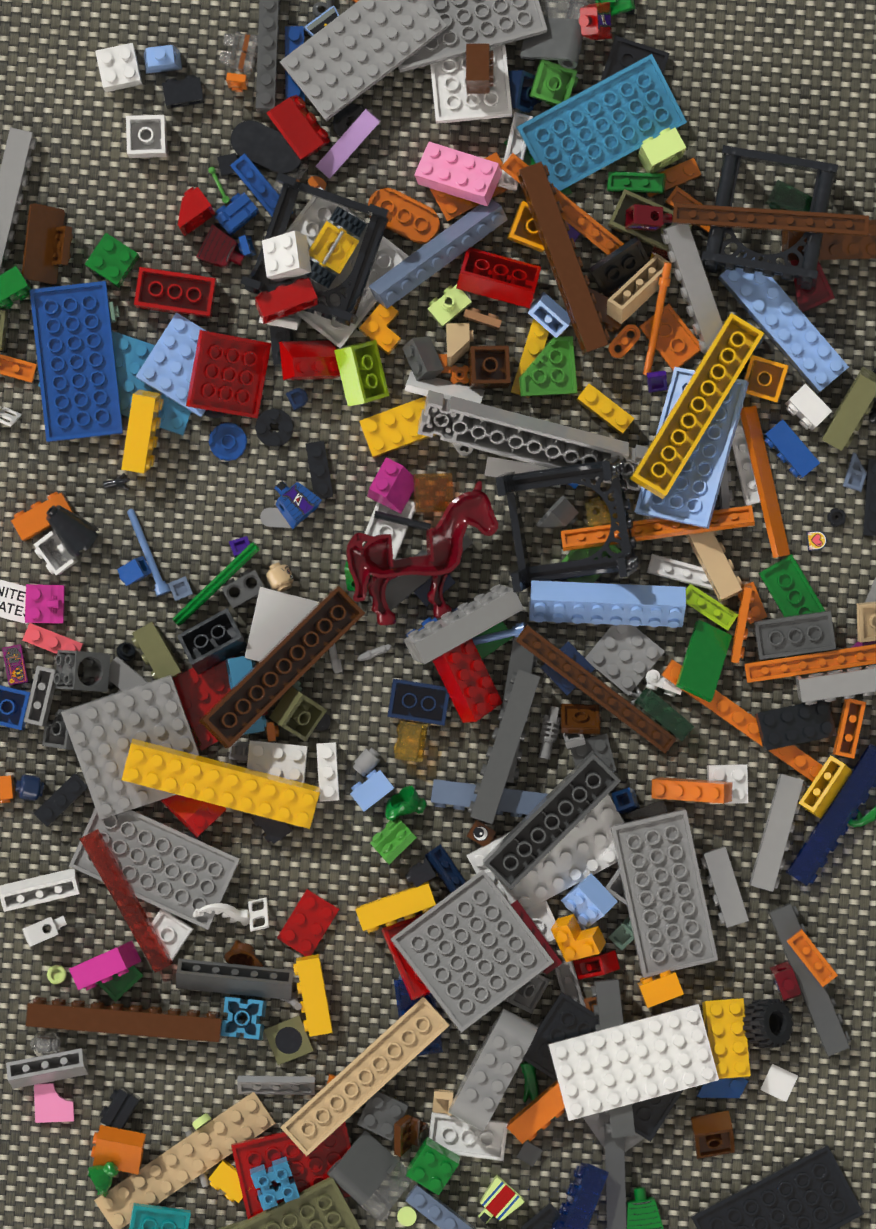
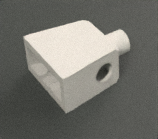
[22,916,67,947]

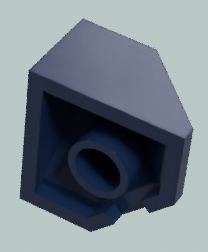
[508,70,542,113]

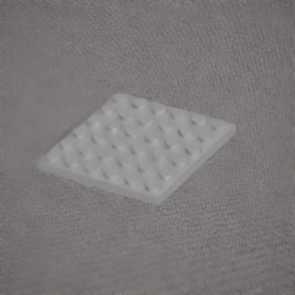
[61,674,200,820]
[390,869,554,1033]

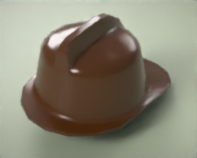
[224,940,264,967]

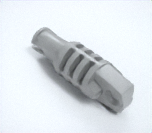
[538,706,561,760]

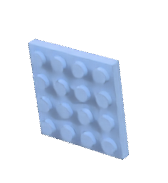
[136,312,206,418]

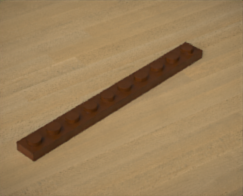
[673,203,869,236]
[516,625,677,754]

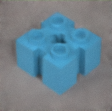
[221,997,267,1040]
[250,1156,300,1211]

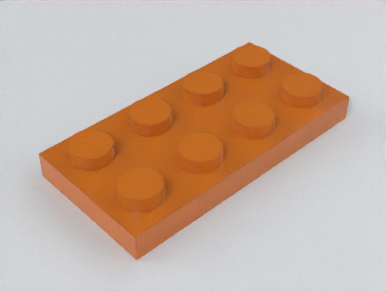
[429,152,509,223]

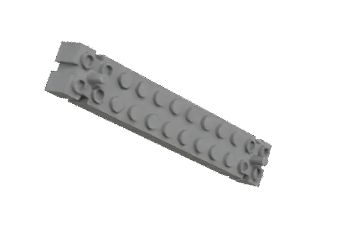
[417,390,648,492]

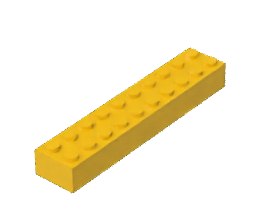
[630,313,764,499]
[121,739,320,829]

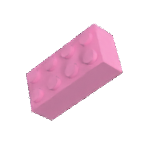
[414,142,502,206]

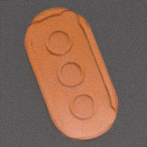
[368,188,440,244]

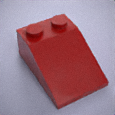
[161,795,226,838]

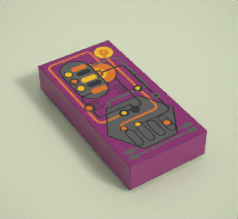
[2,644,28,686]

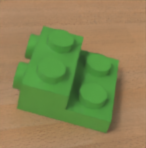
[530,60,578,106]
[370,817,417,864]

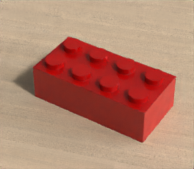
[456,248,541,309]
[134,267,217,319]
[432,638,503,723]

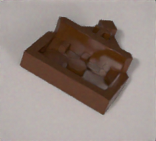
[394,1115,428,1157]

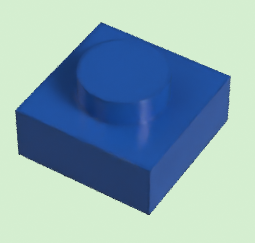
[238,235,256,257]

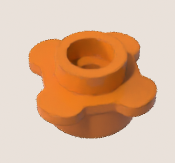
[450,365,469,384]

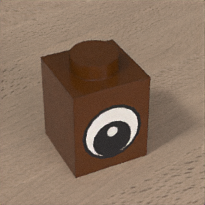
[466,819,497,847]

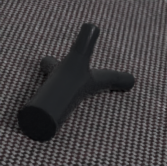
[103,473,130,491]

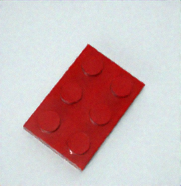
[277,889,339,956]

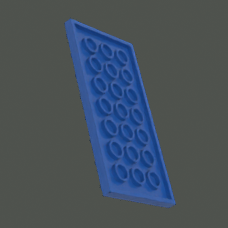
[30,281,124,442]

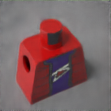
[579,2,612,40]

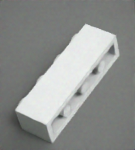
[0,868,80,912]

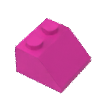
[367,457,418,514]

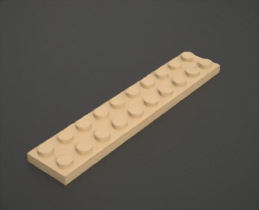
[280,996,450,1156]
[94,1092,276,1229]

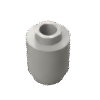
[353,747,380,776]

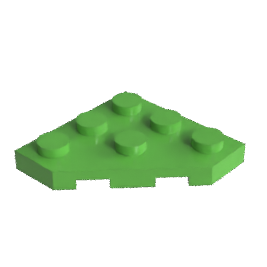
[519,336,578,397]

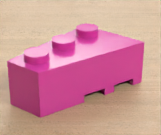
[69,940,141,991]

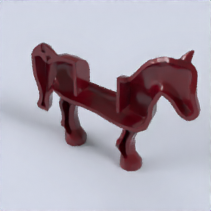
[346,481,498,625]

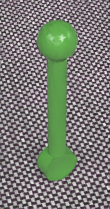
[208,167,230,204]

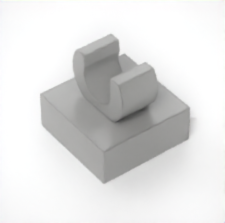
[229,741,249,761]

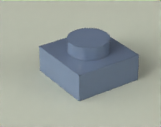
[168,576,193,601]

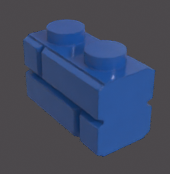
[215,193,259,236]

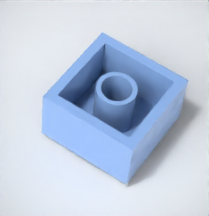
[561,873,618,928]

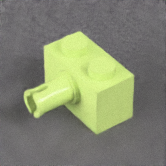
[428,284,472,328]

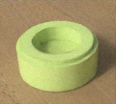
[47,965,67,984]
[192,1113,211,1130]
[397,1206,417,1226]

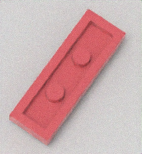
[22,623,83,654]

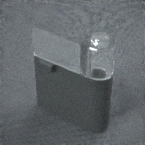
[520,0,589,69]
[327,1130,412,1221]

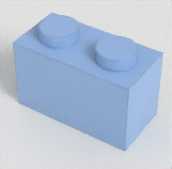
[528,292,570,338]
[350,769,394,811]

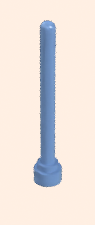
[127,509,171,597]
[472,622,526,645]

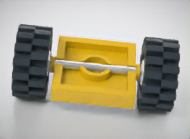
[305,206,367,289]

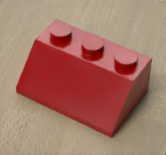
[266,95,330,160]
[178,187,215,237]
[279,340,340,380]

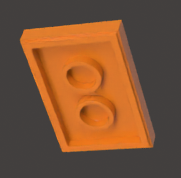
[639,303,701,371]

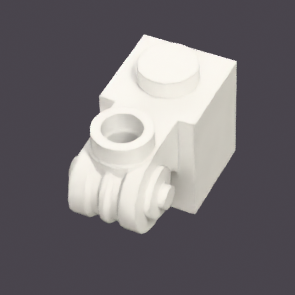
[645,670,682,697]

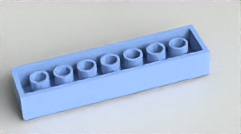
[718,253,849,394]
[529,580,686,628]

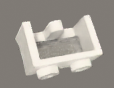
[33,531,78,575]

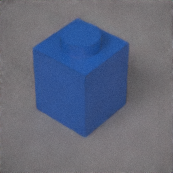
[117,556,152,586]
[611,787,640,814]

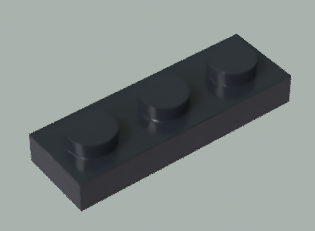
[305,440,334,499]

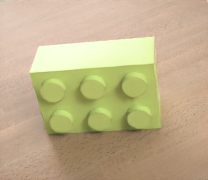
[638,127,686,173]

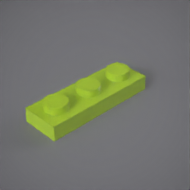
[686,584,738,631]

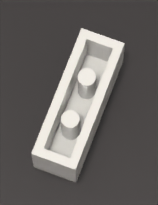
[316,742,340,801]

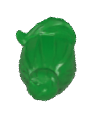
[385,786,427,821]
[88,1162,119,1197]

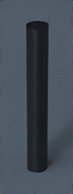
[374,510,431,530]

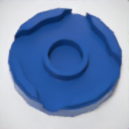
[209,422,247,461]

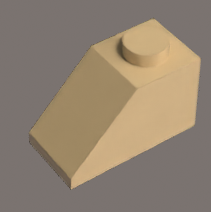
[446,323,474,366]

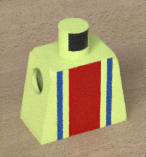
[478,1175,525,1224]

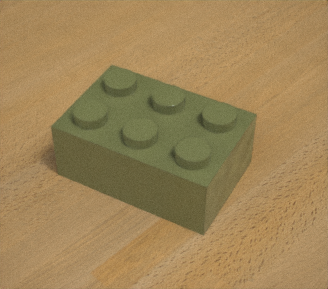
[132,622,184,680]

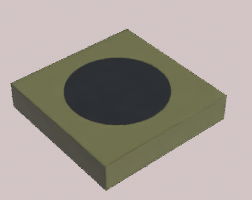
[264,1015,314,1065]

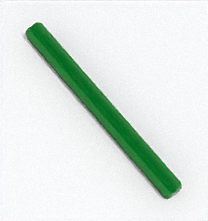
[173,542,260,626]

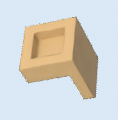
[432,1089,454,1116]

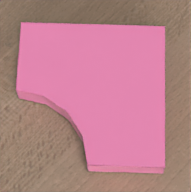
[34,1083,75,1123]

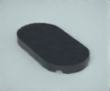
[231,120,303,174]

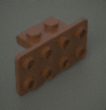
[22,203,73,285]

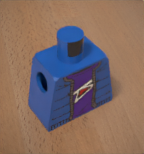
[274,481,322,529]

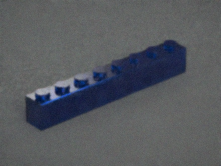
[786,744,876,886]

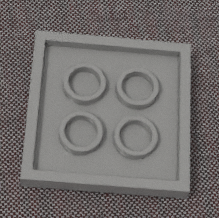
[585,625,665,696]

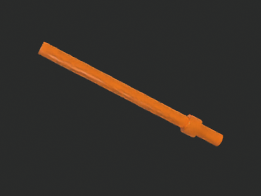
[643,262,672,376]

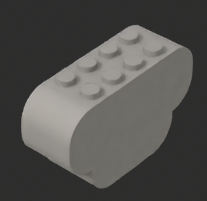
[448,1008,538,1131]

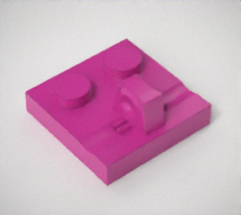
[25,584,65,624]

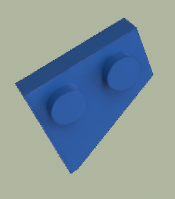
[697,1077,748,1098]

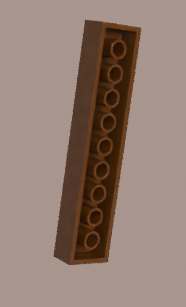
[516,161,610,354]
[199,585,365,749]
[26,997,224,1042]

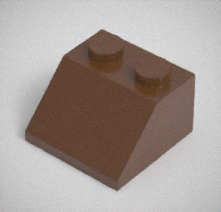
[691,1111,735,1159]

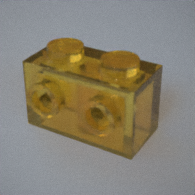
[584,496,619,527]
[394,720,428,762]

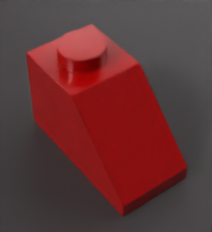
[573,950,620,979]

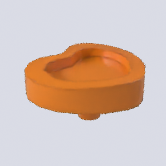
[308,176,327,190]

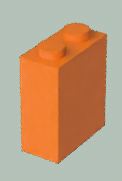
[91,1125,146,1175]

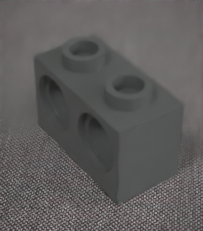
[221,569,265,609]

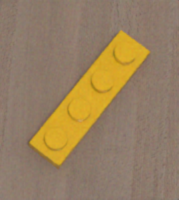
[511,319,549,398]

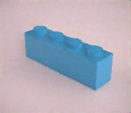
[225,656,267,736]

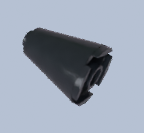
[46,505,99,557]

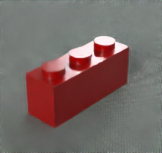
[255,278,318,324]

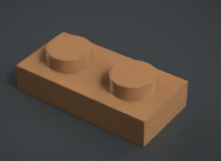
[463,307,502,330]

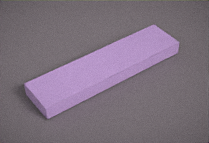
[316,109,380,179]

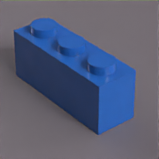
[764,419,820,479]

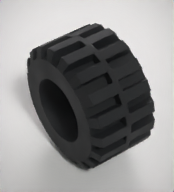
[743,999,793,1048]

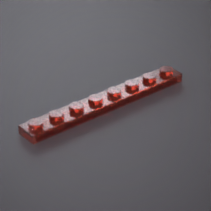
[80,829,173,973]

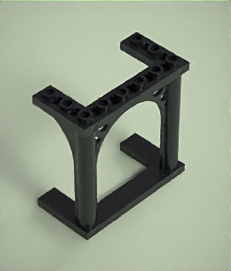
[702,145,838,290]
[241,172,393,326]
[495,456,639,593]

